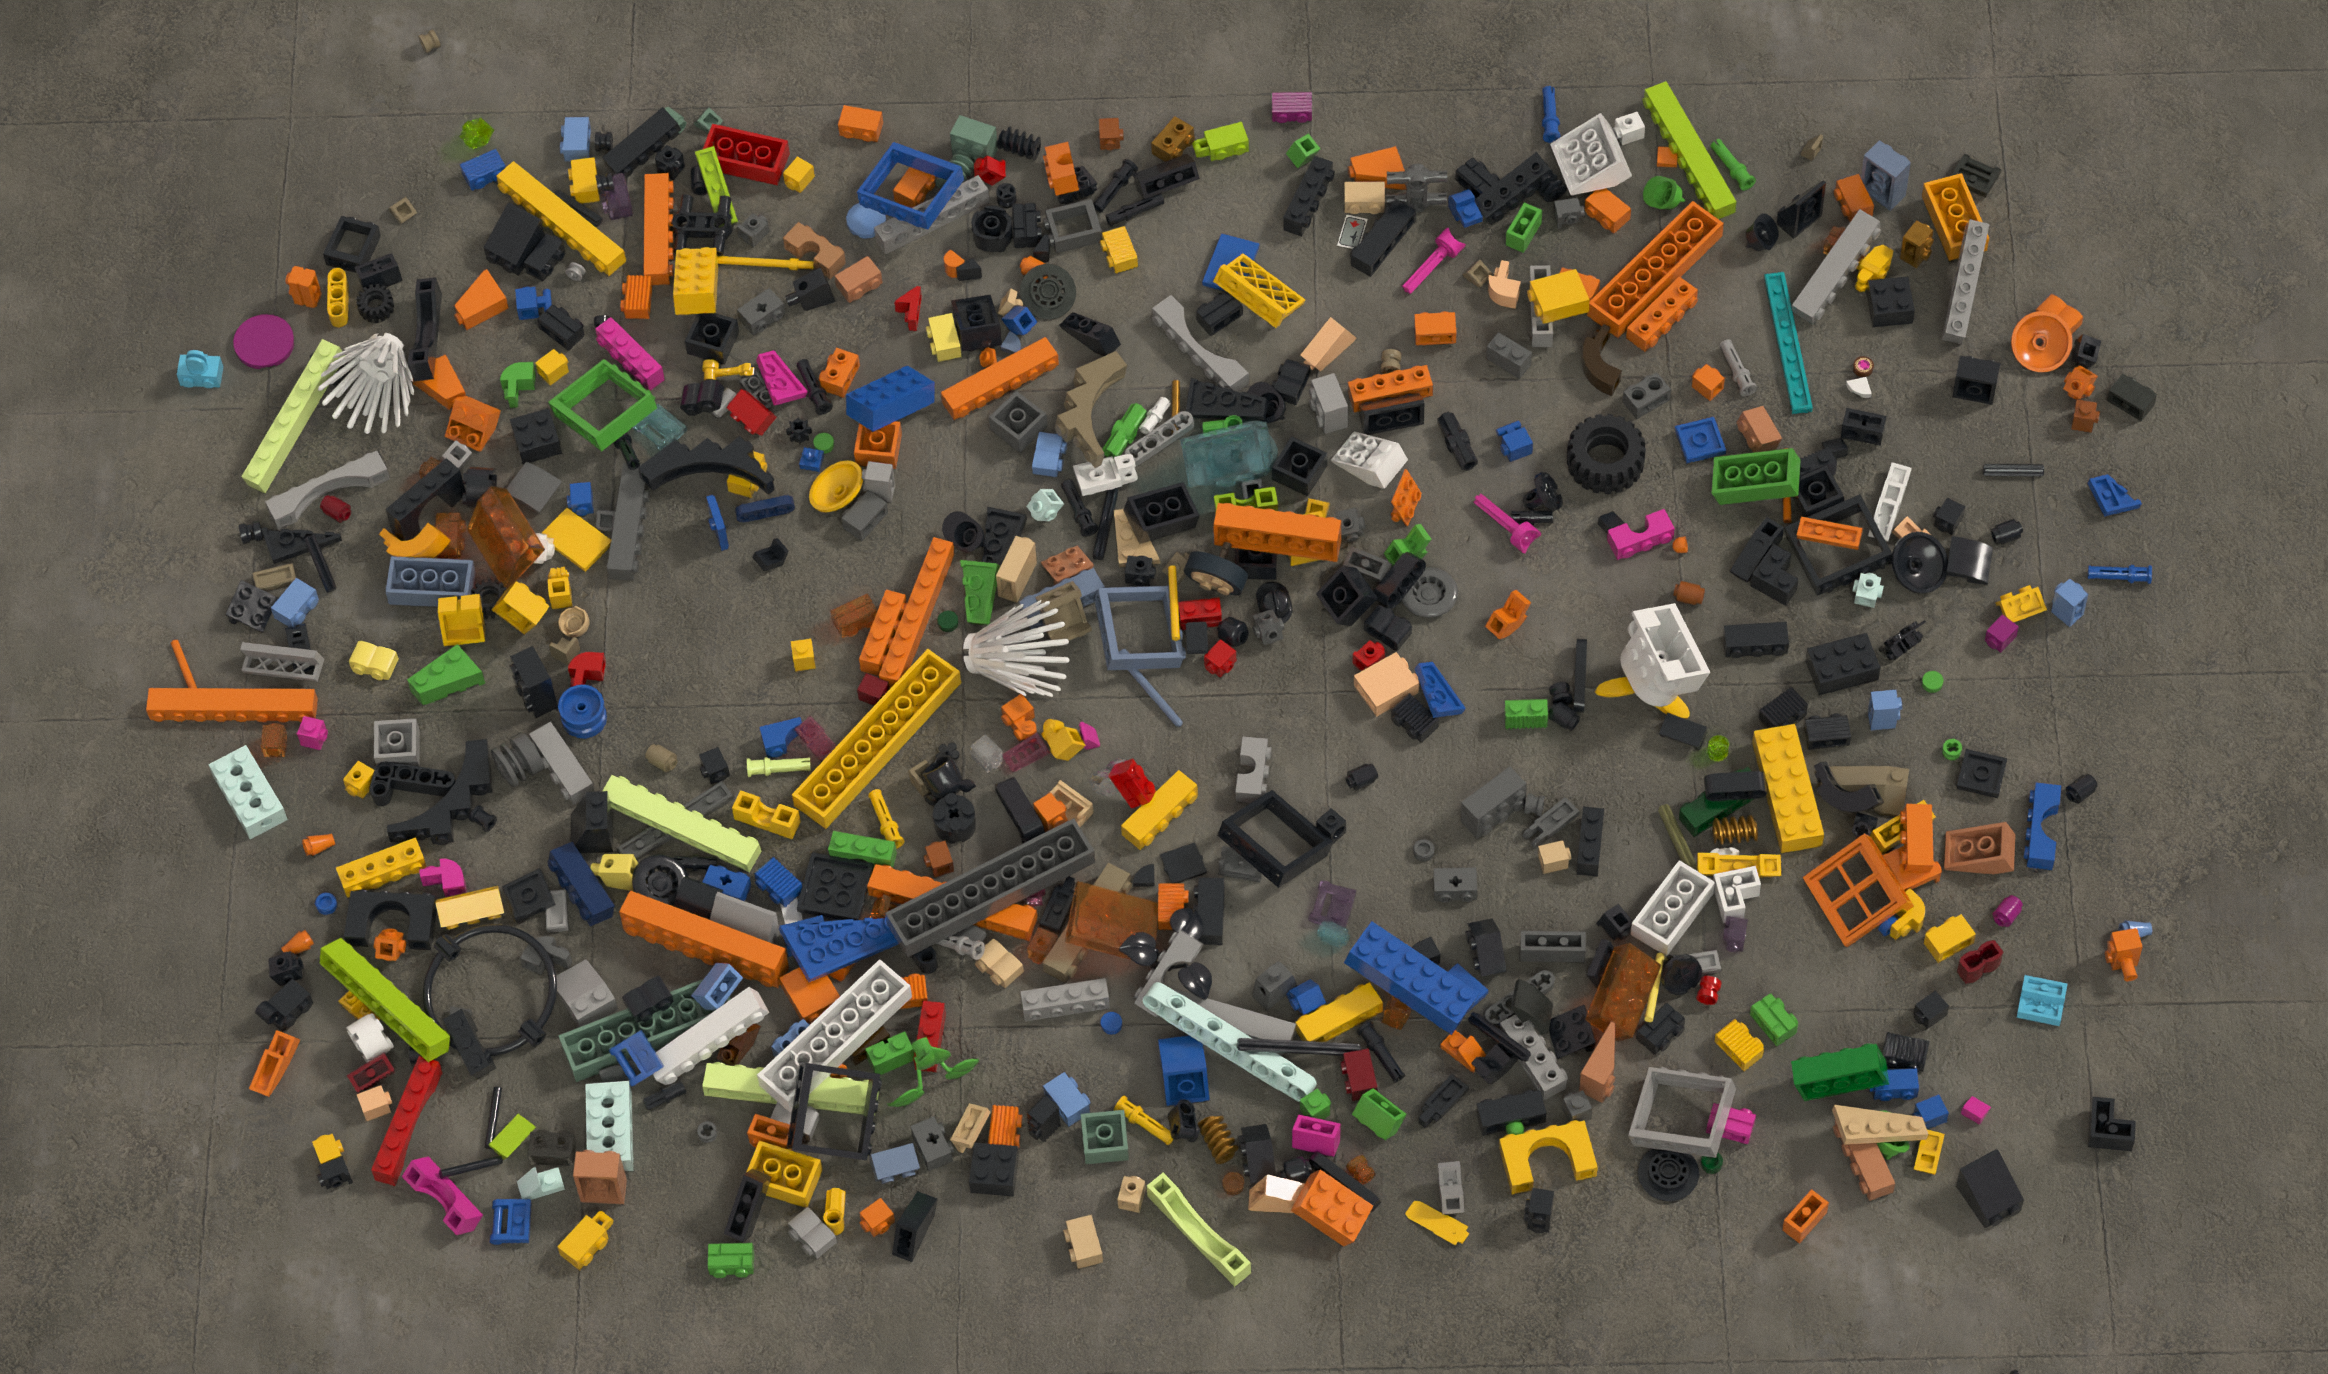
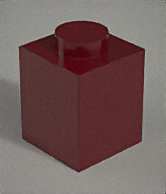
[857,673,890,706]

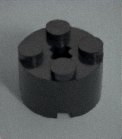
[971,206,1013,252]
[462,467,497,509]
[933,793,976,844]

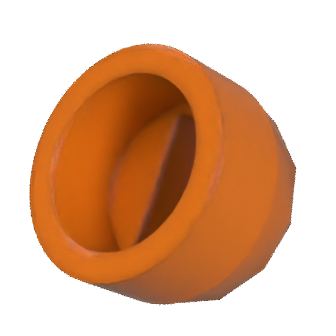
[1672,536,1688,554]

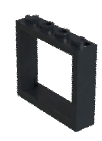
[1785,494,1892,596]
[1217,790,1333,888]
[786,1062,882,1161]

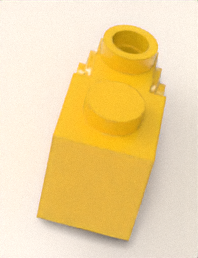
[547,566,573,609]
[1041,719,1086,761]

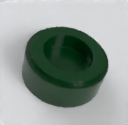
[937,611,958,632]
[1701,1152,1723,1174]

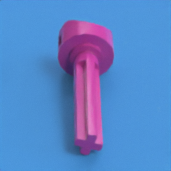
[1402,228,1466,294]
[1473,494,1541,554]

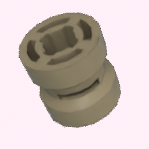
[1380,349,1401,374]

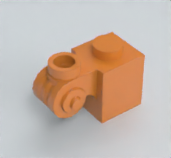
[1001,694,1037,741]

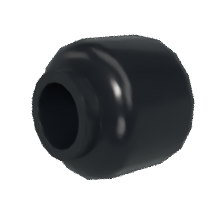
[1217,617,1249,647]
[1280,1156,1313,1184]

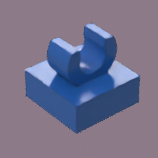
[799,447,824,472]

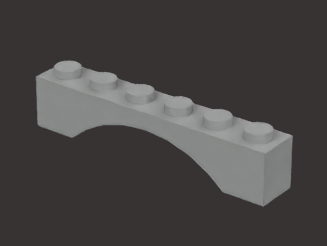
[1152,295,1249,392]
[265,451,390,530]

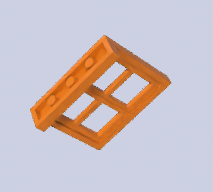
[1803,833,1914,947]

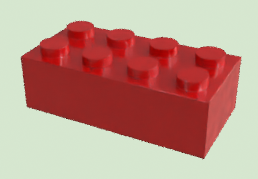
[703,124,790,186]

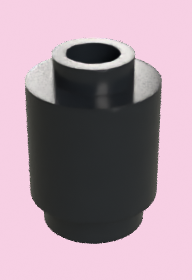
[691,165,707,195]
[1991,519,2023,545]
[1548,702,1581,731]
[1345,763,1378,791]
[2066,774,2098,804]

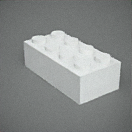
[1631,860,1715,956]

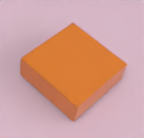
[1657,146,1678,168]

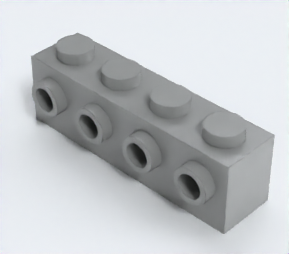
[529,722,595,805]
[1020,978,1110,1022]
[1500,1015,1568,1100]

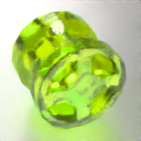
[1707,735,1729,761]

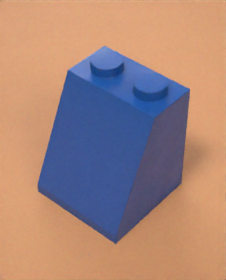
[1158,1036,1210,1106]

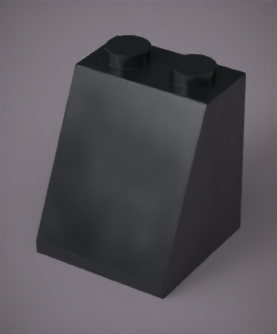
[484,202,545,276]
[570,791,613,853]
[1956,1149,2024,1228]

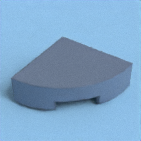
[1001,331,1021,354]

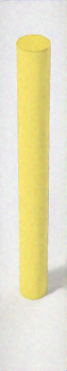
[1645,953,1665,1022]

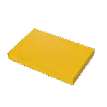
[542,508,611,572]

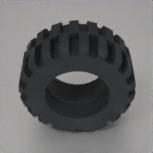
[1567,414,1646,494]

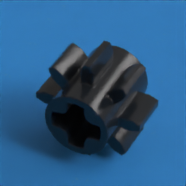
[786,418,812,444]

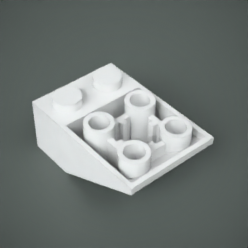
[1331,431,1408,489]

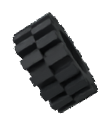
[356,284,395,323]
[470,579,506,619]

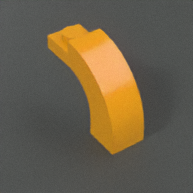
[379,523,451,558]

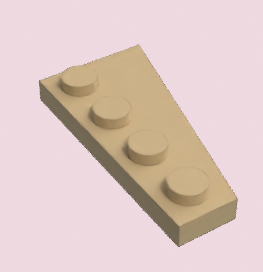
[1832,1105,1928,1145]

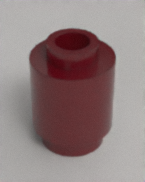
[320,495,351,523]

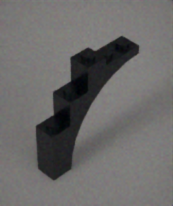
[638,436,775,495]
[387,739,493,845]

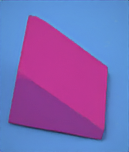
[1079,722,1100,750]
[1961,1096,1991,1125]

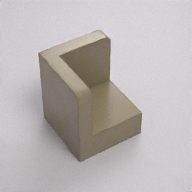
[549,637,580,666]
[909,760,929,797]

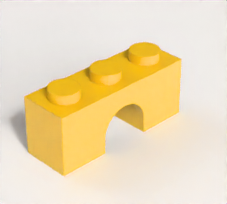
[732,790,801,839]

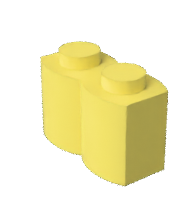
[349,641,399,680]

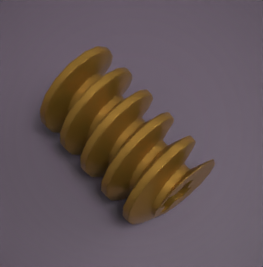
[1712,815,1758,845]
[1198,1116,1239,1164]

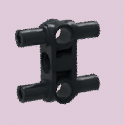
[672,194,733,256]

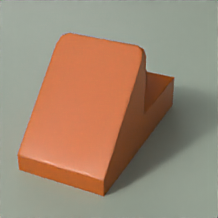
[1440,1030,1486,1073]

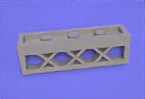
[240,642,324,682]

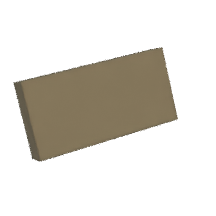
[252,563,296,592]

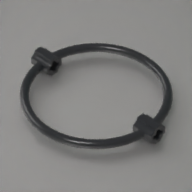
[423,924,557,1056]

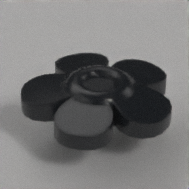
[936,742,960,759]

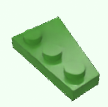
[960,560,1000,626]

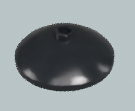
[1892,532,1948,594]

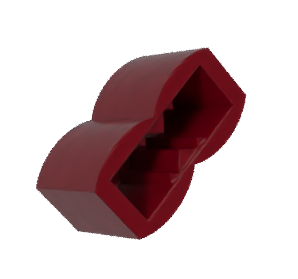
[1957,940,2003,984]

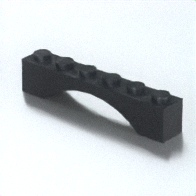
[408,277,442,382]

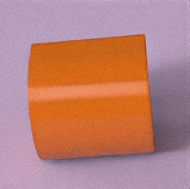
[944,250,965,278]

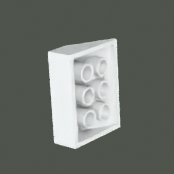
[1550,113,1632,195]

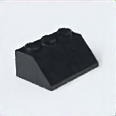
[1359,393,1425,435]

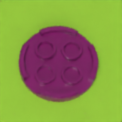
[233,314,294,369]

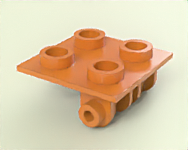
[1391,469,1422,526]

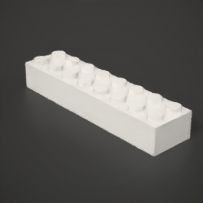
[757,960,912,1112]

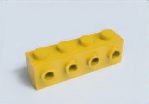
[336,838,427,898]

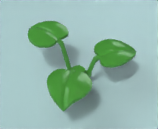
[887,1037,979,1107]

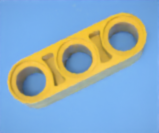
[327,268,349,328]

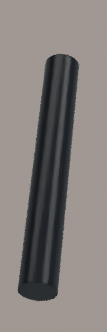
[484,1086,502,1149]
[439,1156,503,1179]

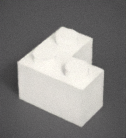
[1713,866,1761,923]

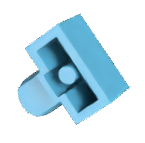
[177,350,223,388]

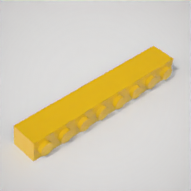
[496,161,626,276]

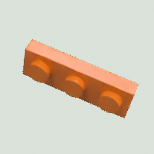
[1797,517,1863,550]

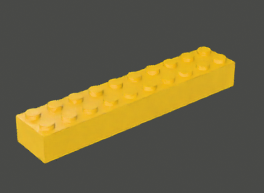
[792,649,961,829]

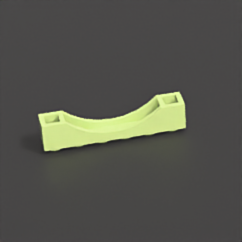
[1147,1173,1251,1287]

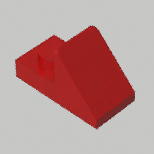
[894,286,922,331]

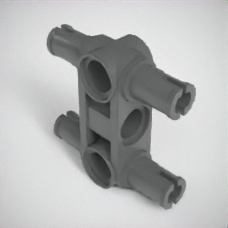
[1386,164,1447,213]

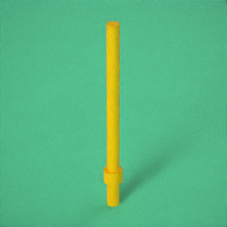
[717,256,815,271]

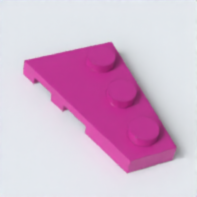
[756,350,808,406]

